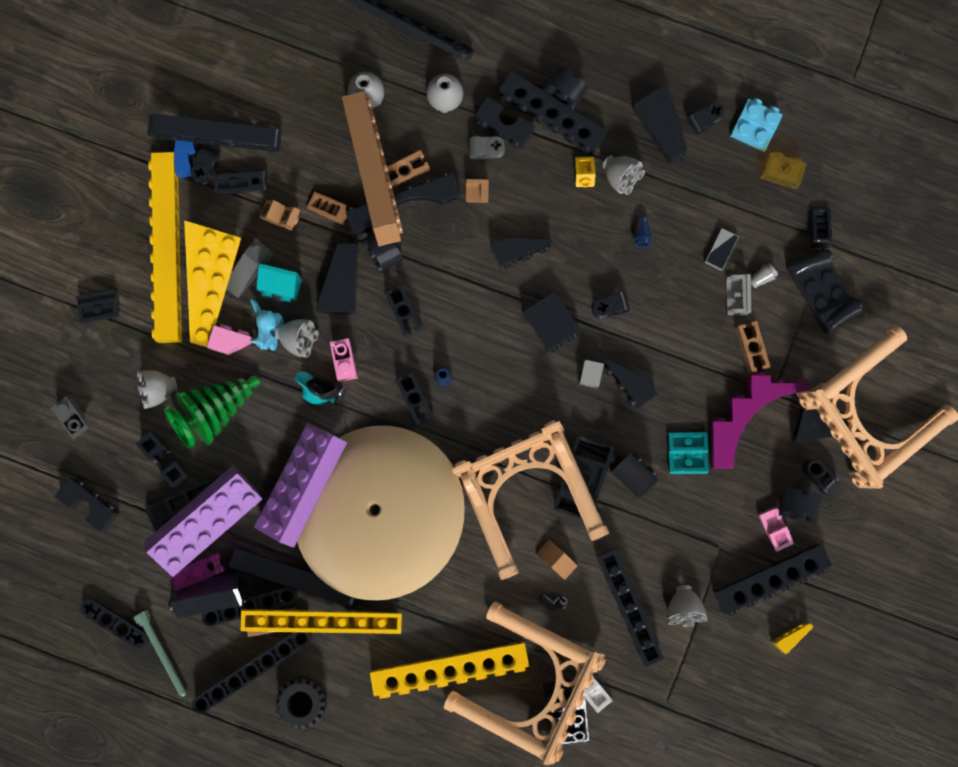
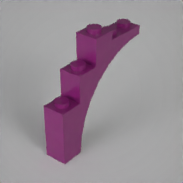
[710,372,810,469]

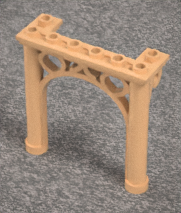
[797,326,958,489]
[451,420,609,580]
[444,601,605,765]

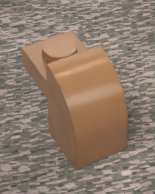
[259,200,300,231]

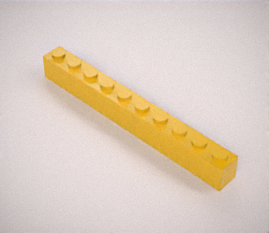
[148,152,182,343]

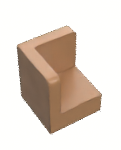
[466,179,489,203]

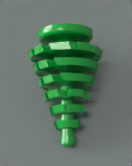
[164,375,260,448]

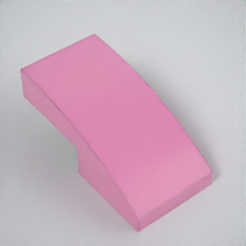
[758,506,794,552]

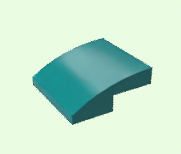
[668,432,709,474]

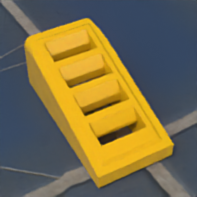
[772,622,813,654]

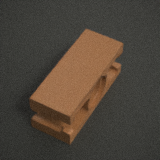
[387,150,430,190]
[735,321,770,374]

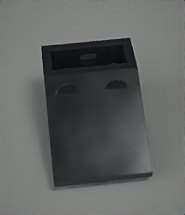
[543,679,589,744]

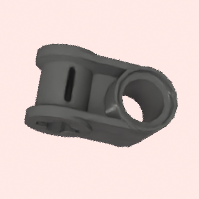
[469,136,505,160]

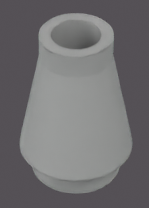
[751,263,778,289]

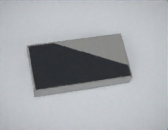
[705,228,739,271]

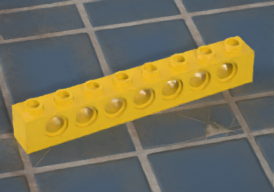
[240,609,402,634]
[370,641,529,699]

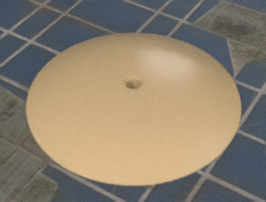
[297,426,465,600]

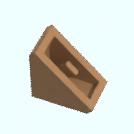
[536,540,578,580]

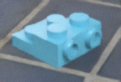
[730,98,783,152]

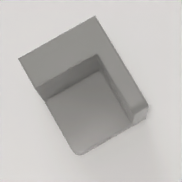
[579,360,604,388]

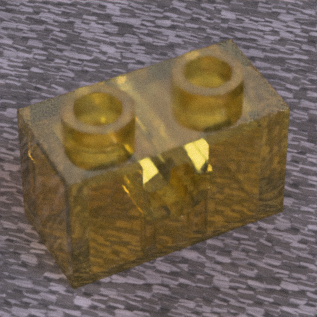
[760,152,807,189]

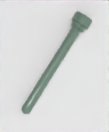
[133,610,187,697]

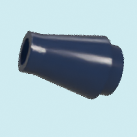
[633,218,652,248]
[434,367,453,386]

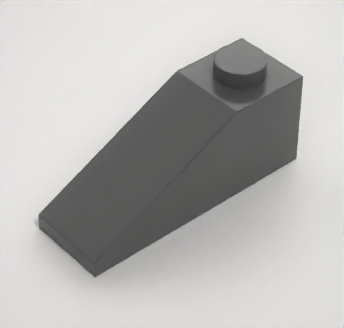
[227,239,274,298]

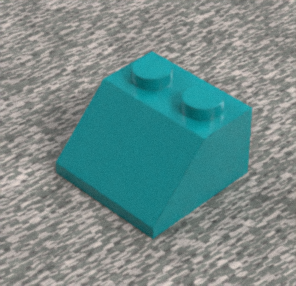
[257,263,302,303]

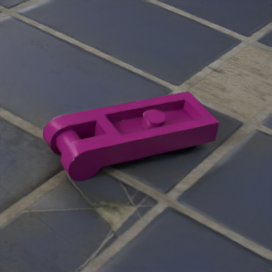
[168,553,226,591]

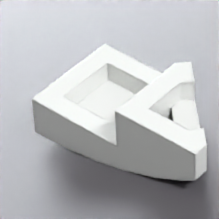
[585,676,613,713]

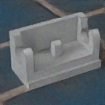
[726,274,751,315]

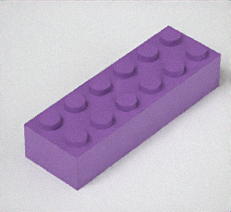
[254,423,347,548]
[144,465,262,577]

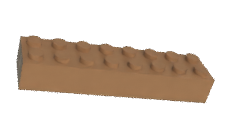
[342,91,403,246]

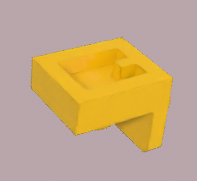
[575,157,595,187]

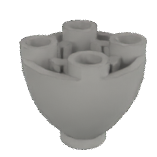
[347,71,385,108]
[426,73,464,113]
[602,155,645,195]
[275,319,319,358]
[137,370,177,409]
[667,585,707,627]

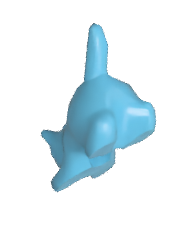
[250,299,284,351]

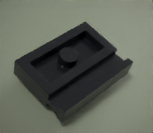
[76,289,120,324]

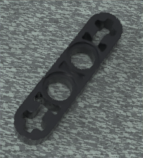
[80,599,149,648]

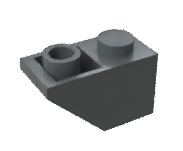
[50,397,89,439]

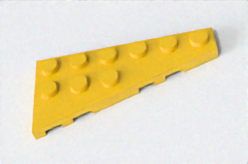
[184,220,241,347]

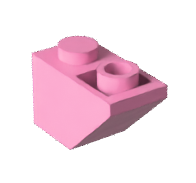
[207,324,253,355]
[330,338,358,382]

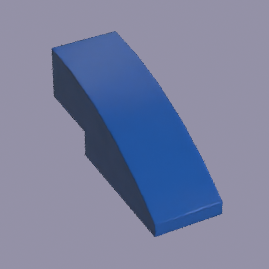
[174,115,198,178]

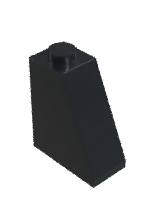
[792,405,849,443]

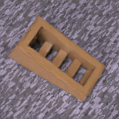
[307,191,350,225]

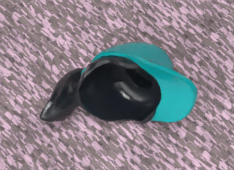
[294,372,350,405]

